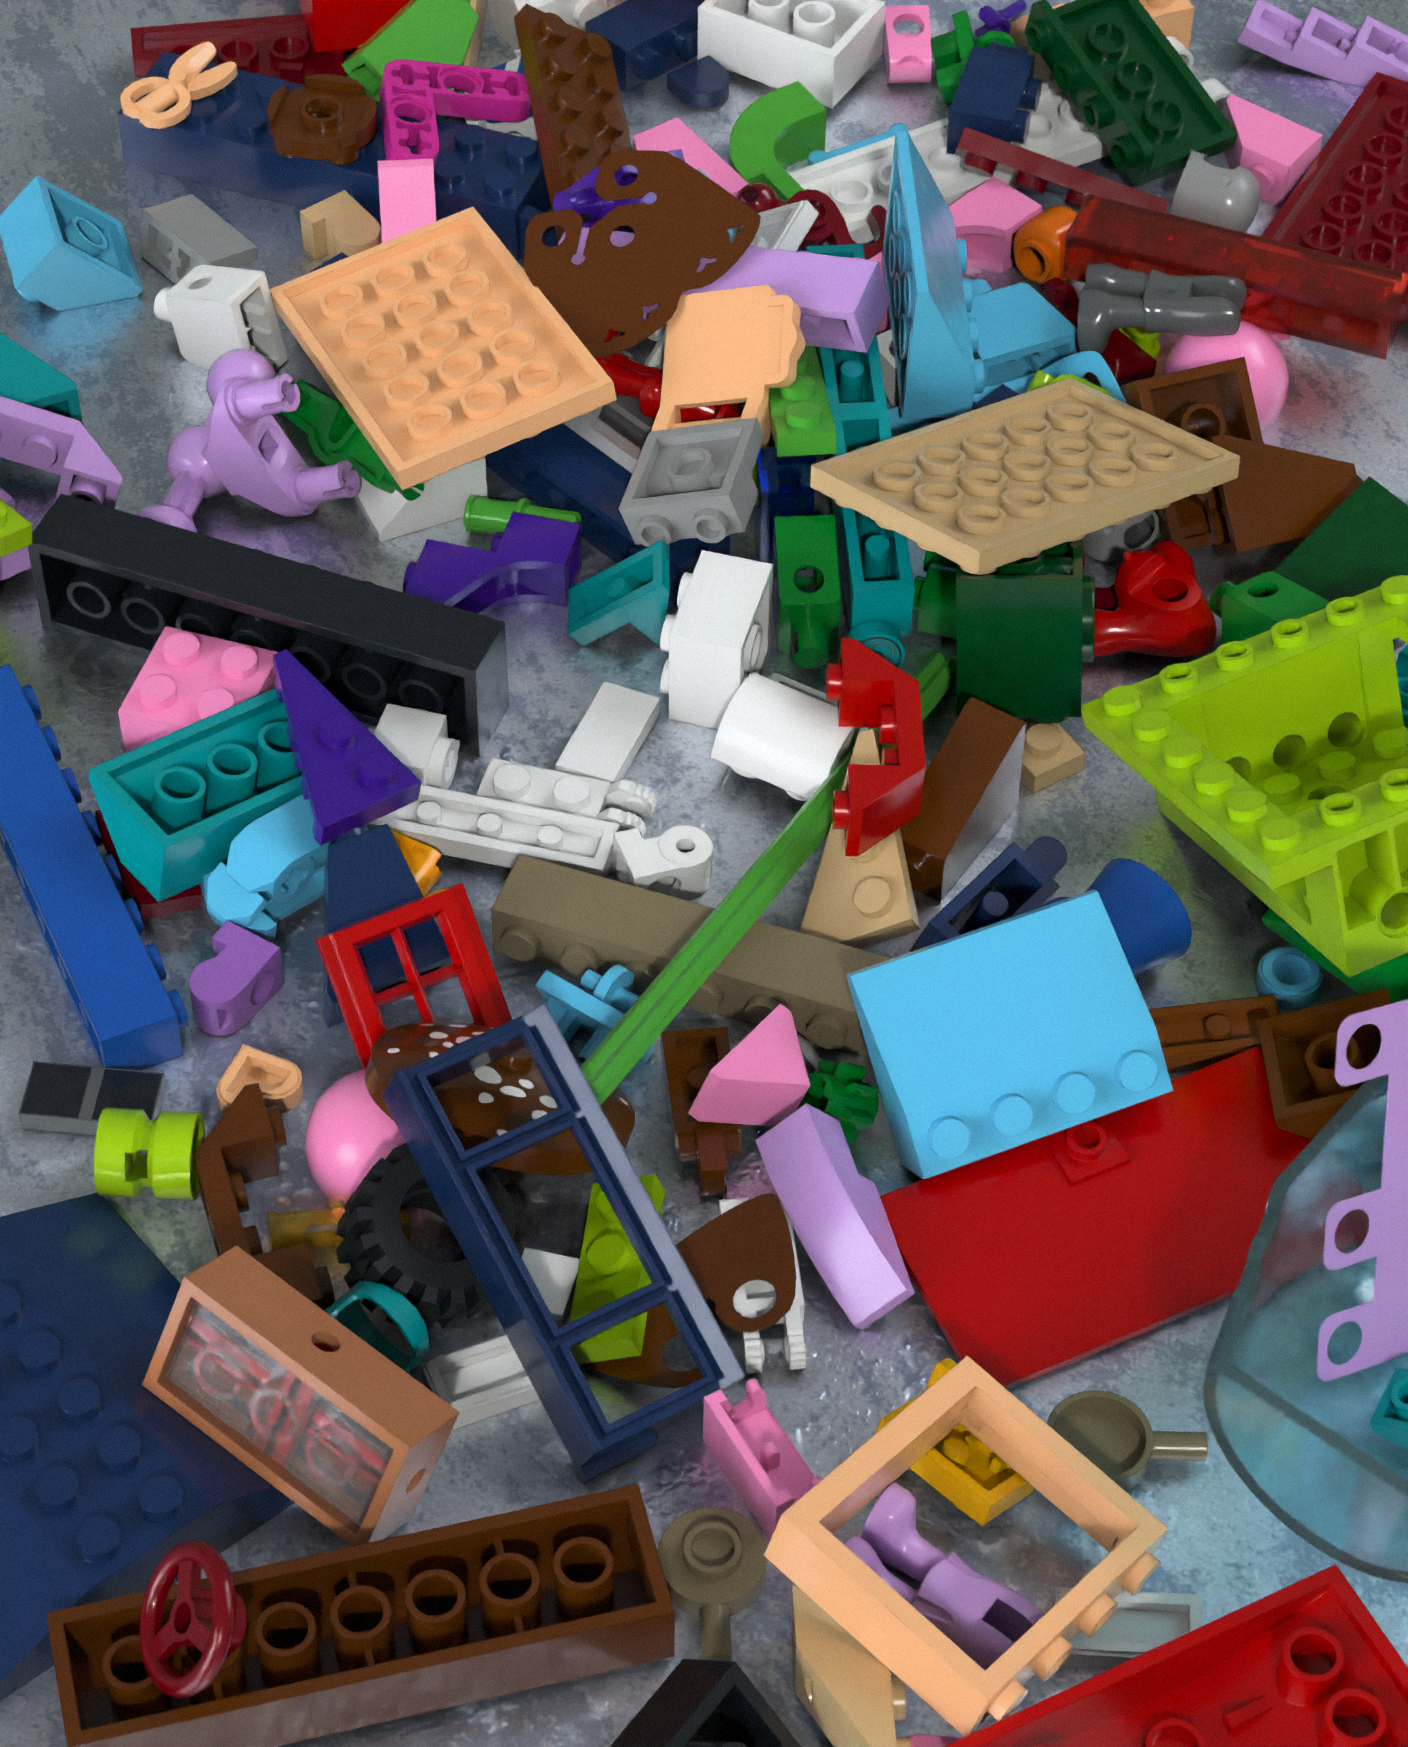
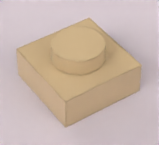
[1020,721,1086,793]

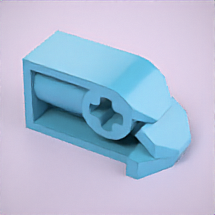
[201,794,368,942]

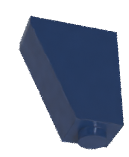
[323,824,452,1028]

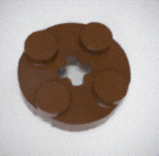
[267,74,378,165]

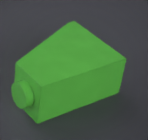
[341,0,479,118]

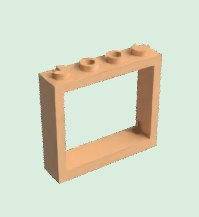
[764,1356,1168,1737]

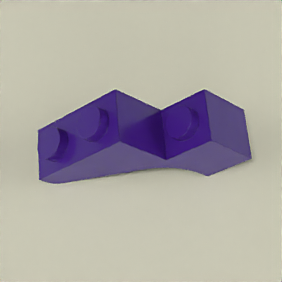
[403,512,582,616]

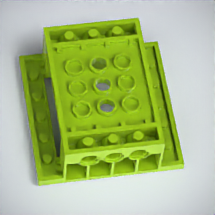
[1081,575,1408,977]

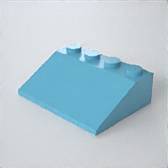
[882,131,984,419]
[846,889,1173,1179]

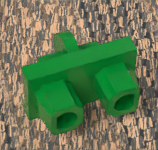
[931,10,1017,105]

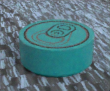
[845,621,905,669]

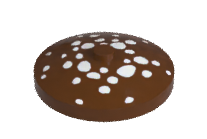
[365,1021,635,1175]

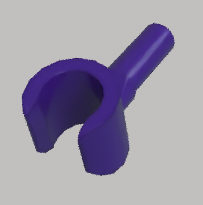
[975,0,1027,37]

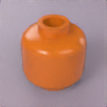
[1013,206,1095,286]

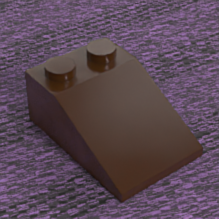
[1119,357,1264,550]

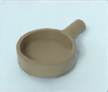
[1046,1390,1208,1492]
[657,1507,767,1661]

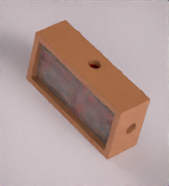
[142,1246,460,1546]

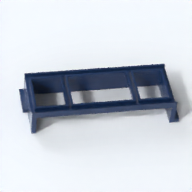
[381,1003,746,1483]

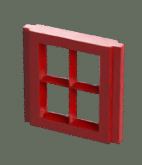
[315,883,512,1069]

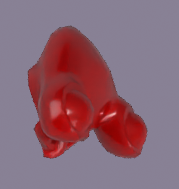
[1094,540,1217,658]

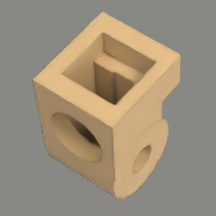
[300,190,381,260]

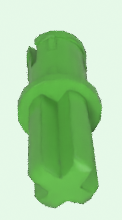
[463,494,582,534]

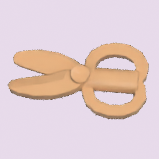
[120,41,238,129]

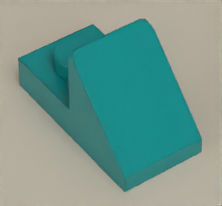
[568,540,670,646]

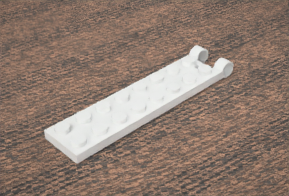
[789,36,1232,246]

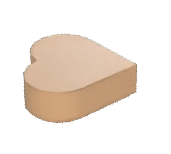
[216,1044,304,1116]

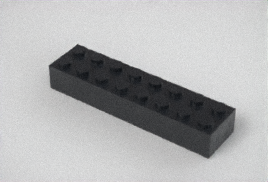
[28,494,509,757]

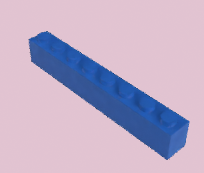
[0,664,189,1071]

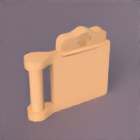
[652,285,806,445]

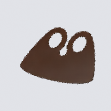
[583,1193,796,1389]

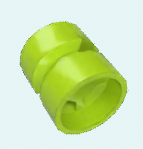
[94,1107,205,1201]

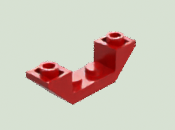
[826,638,926,857]

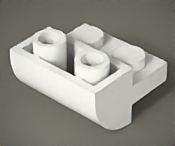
[711,672,868,802]

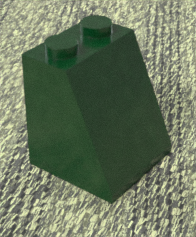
[1273,476,1408,651]

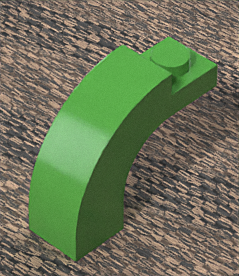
[729,81,826,201]

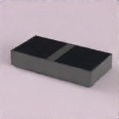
[18,1061,167,1135]

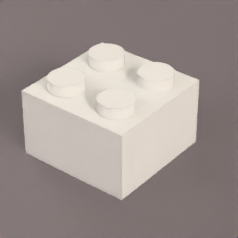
[660,550,773,730]

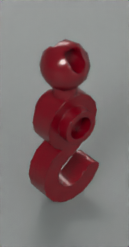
[736,182,887,260]

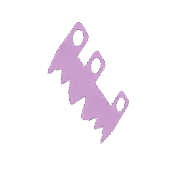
[1316,999,1408,1382]

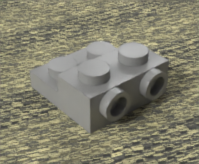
[619,418,765,547]

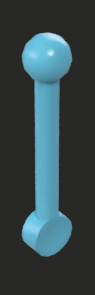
[808,123,908,166]

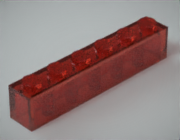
[1063,194,1408,360]

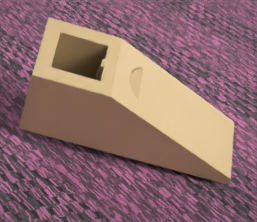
[791,1586,911,1747]

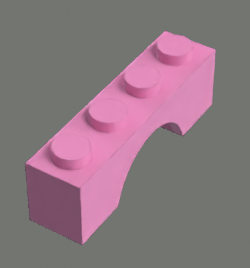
[869,176,1042,350]

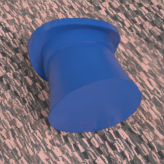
[1039,858,1192,976]

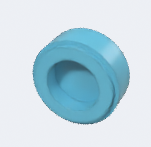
[1255,946,1323,1011]

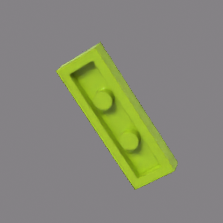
[570,1174,665,1364]

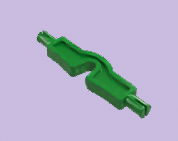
[278,374,424,501]

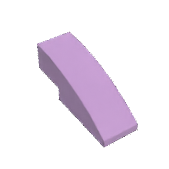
[755,1103,915,1330]

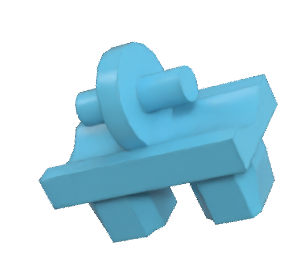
[535,964,656,1064]

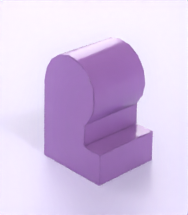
[189,920,284,1036]

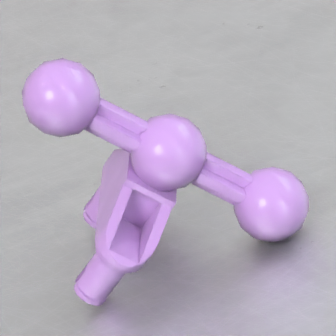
[136,349,360,533]

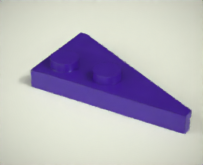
[273,649,421,846]

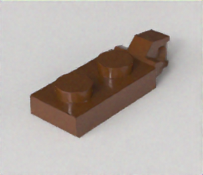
[660,1027,742,1196]

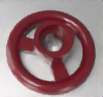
[139,1540,247,1698]

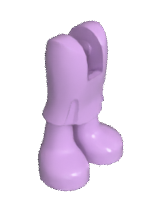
[844,1482,1045,1670]

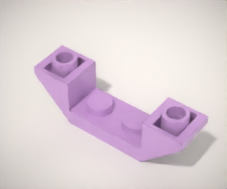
[0,396,123,509]

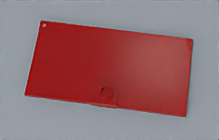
[880,1046,1369,1390]

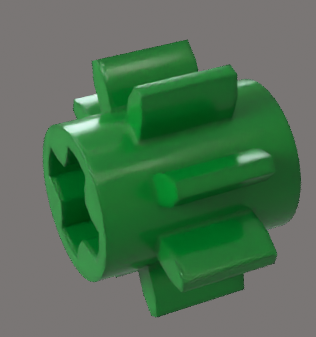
[797,1060,879,1144]

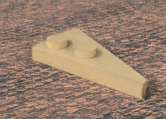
[799,728,920,949]

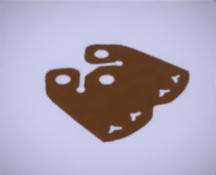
[524,150,761,358]

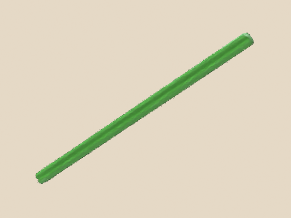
[580,653,957,1106]

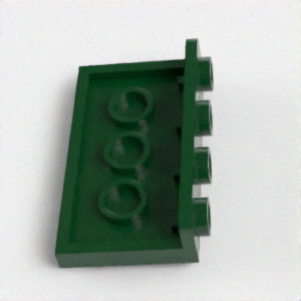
[1024,0,1238,188]

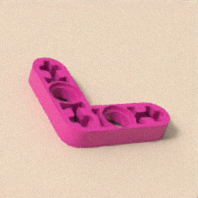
[379,59,532,170]

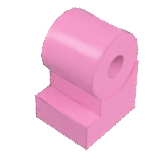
[882,5,932,84]

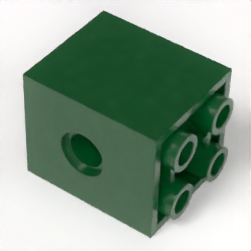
[956,539,1095,723]

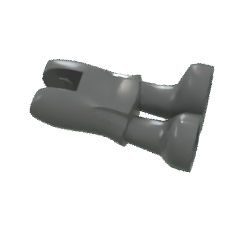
[1078,262,1247,354]

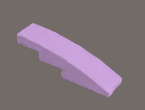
[1237,0,1408,88]

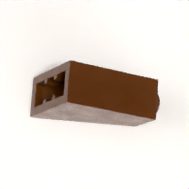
[1202,434,1363,557]
[900,697,1026,902]

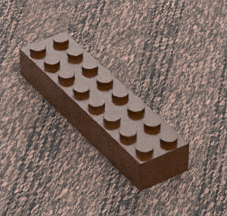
[46,1484,675,1747]

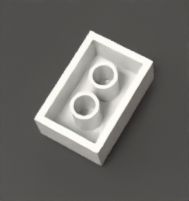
[697,0,886,109]

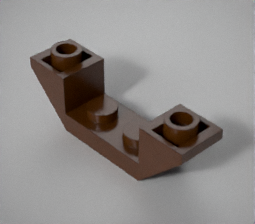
[193,1083,335,1311]

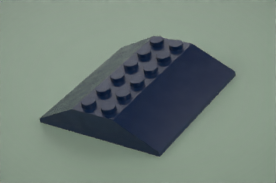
[0,1193,295,1701]

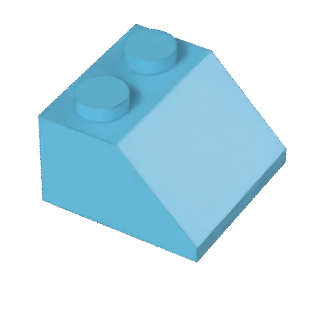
[0,175,143,312]

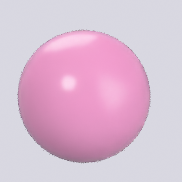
[1162,320,1289,430]
[305,1069,413,1212]

